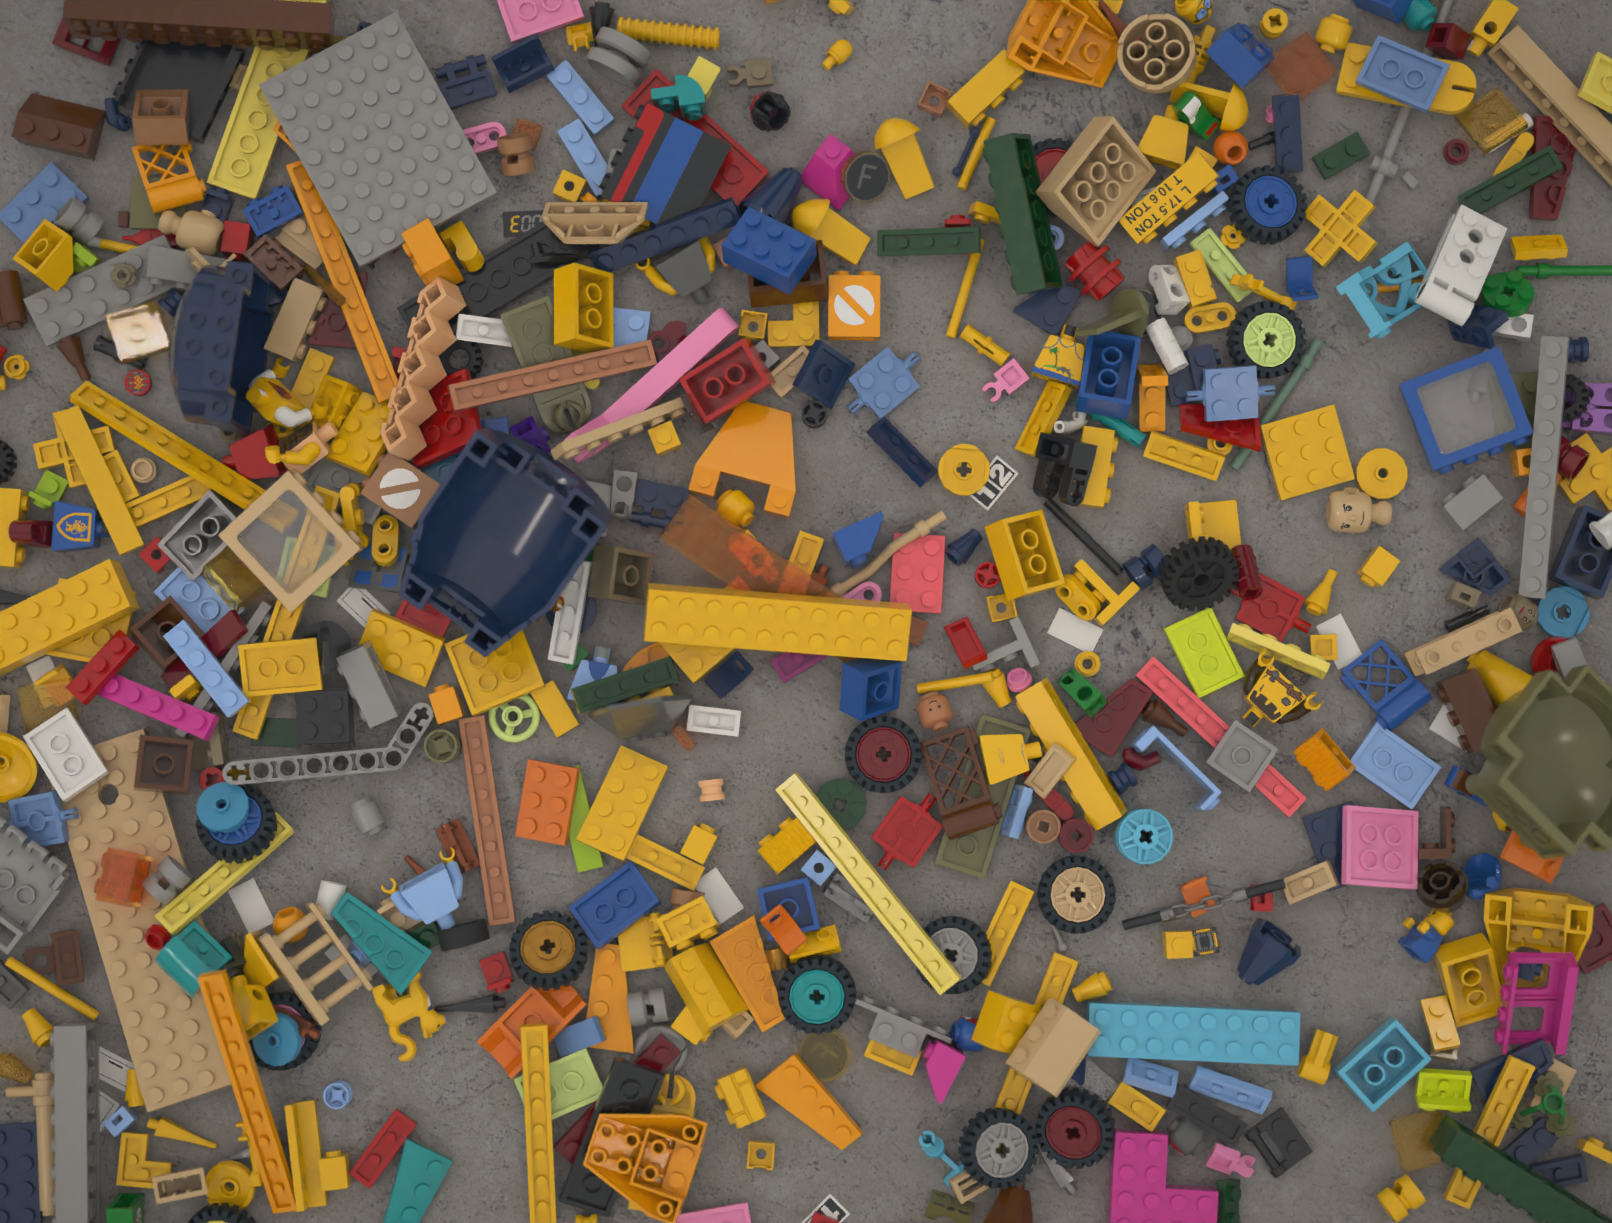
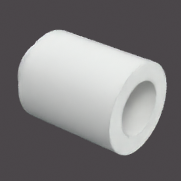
[315,880,347,920]

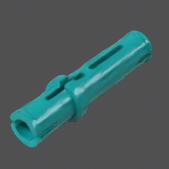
[1074,399,1147,448]

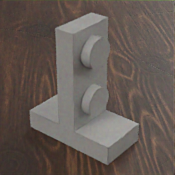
[971,616,1040,673]

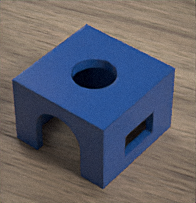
[1210,164,1240,197]

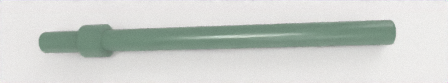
[1230,338,1323,472]

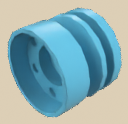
[1114,809,1173,864]

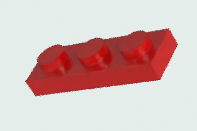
[66,629,140,706]
[349,1108,418,1189]

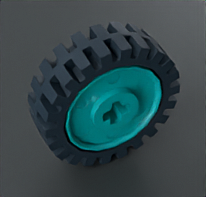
[778,954,856,1035]

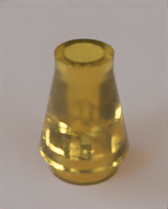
[0,1052,34,1085]

